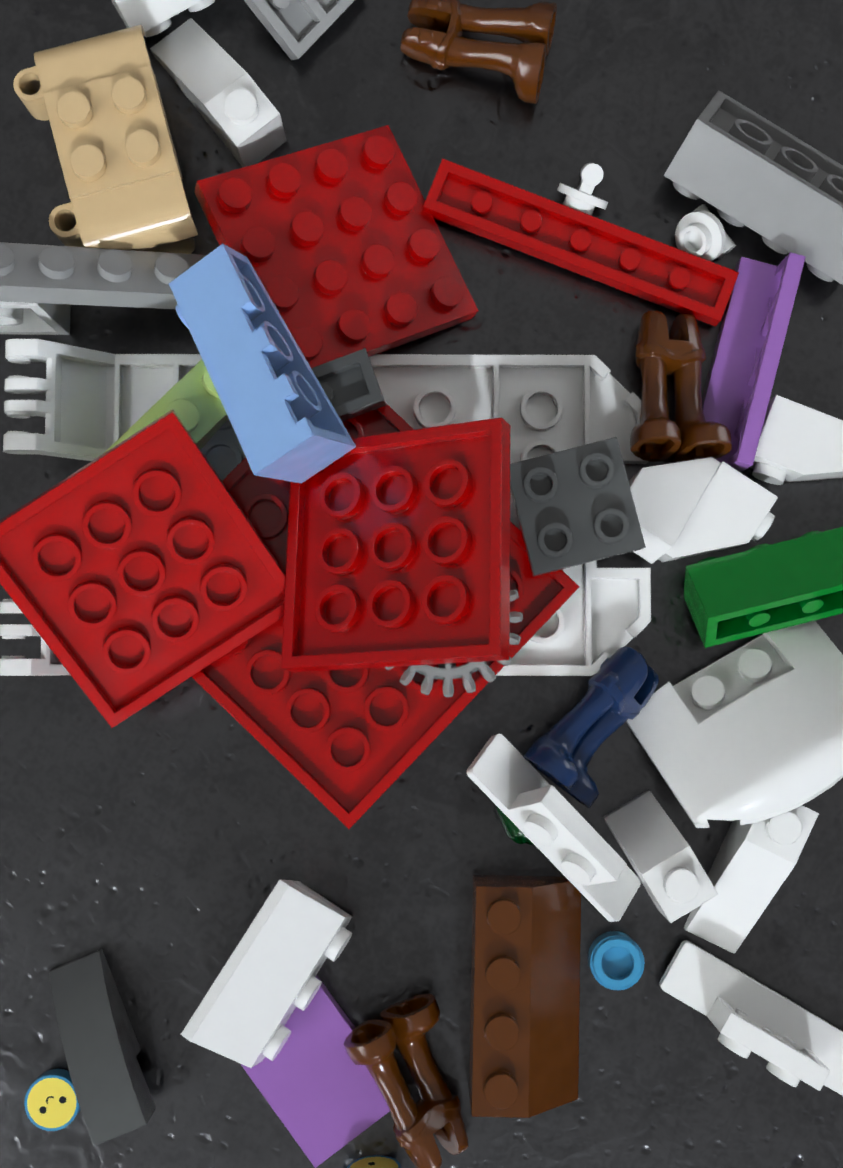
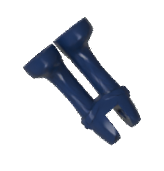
[523,647,659,808]

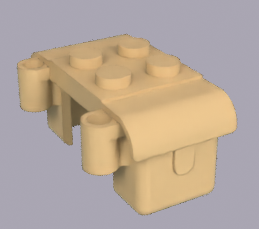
[13,25,198,254]

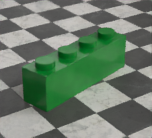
[683,527,843,648]

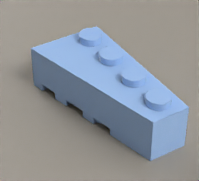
[169,243,356,484]

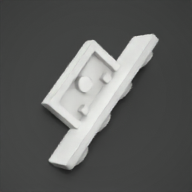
[467,734,641,922]
[659,940,843,1096]

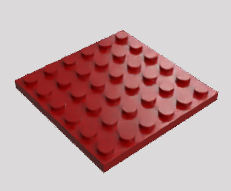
[192,402,580,829]

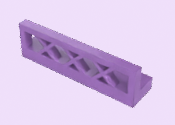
[702,252,806,473]

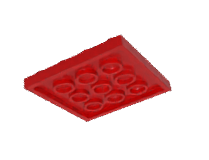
[194,125,479,368]
[0,409,286,728]
[281,417,511,672]

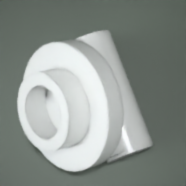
[557,163,608,216]
[675,204,736,262]

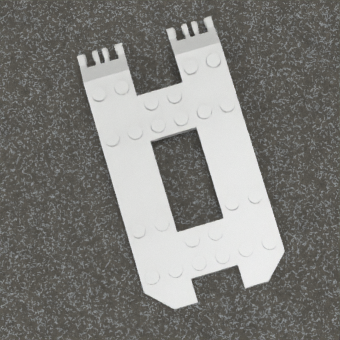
[0,339,651,676]

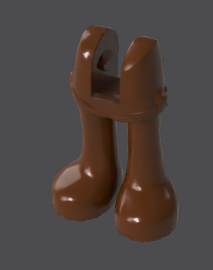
[400,0,557,104]
[630,310,732,462]
[344,994,469,1168]

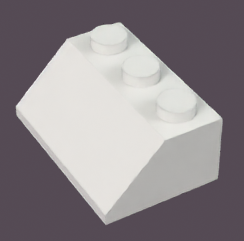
[180,879,352,1068]

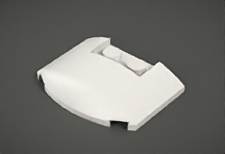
[626,621,843,828]

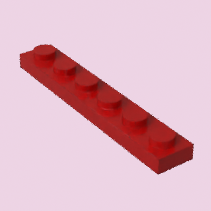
[423,158,739,327]

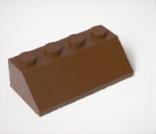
[469,875,581,1118]

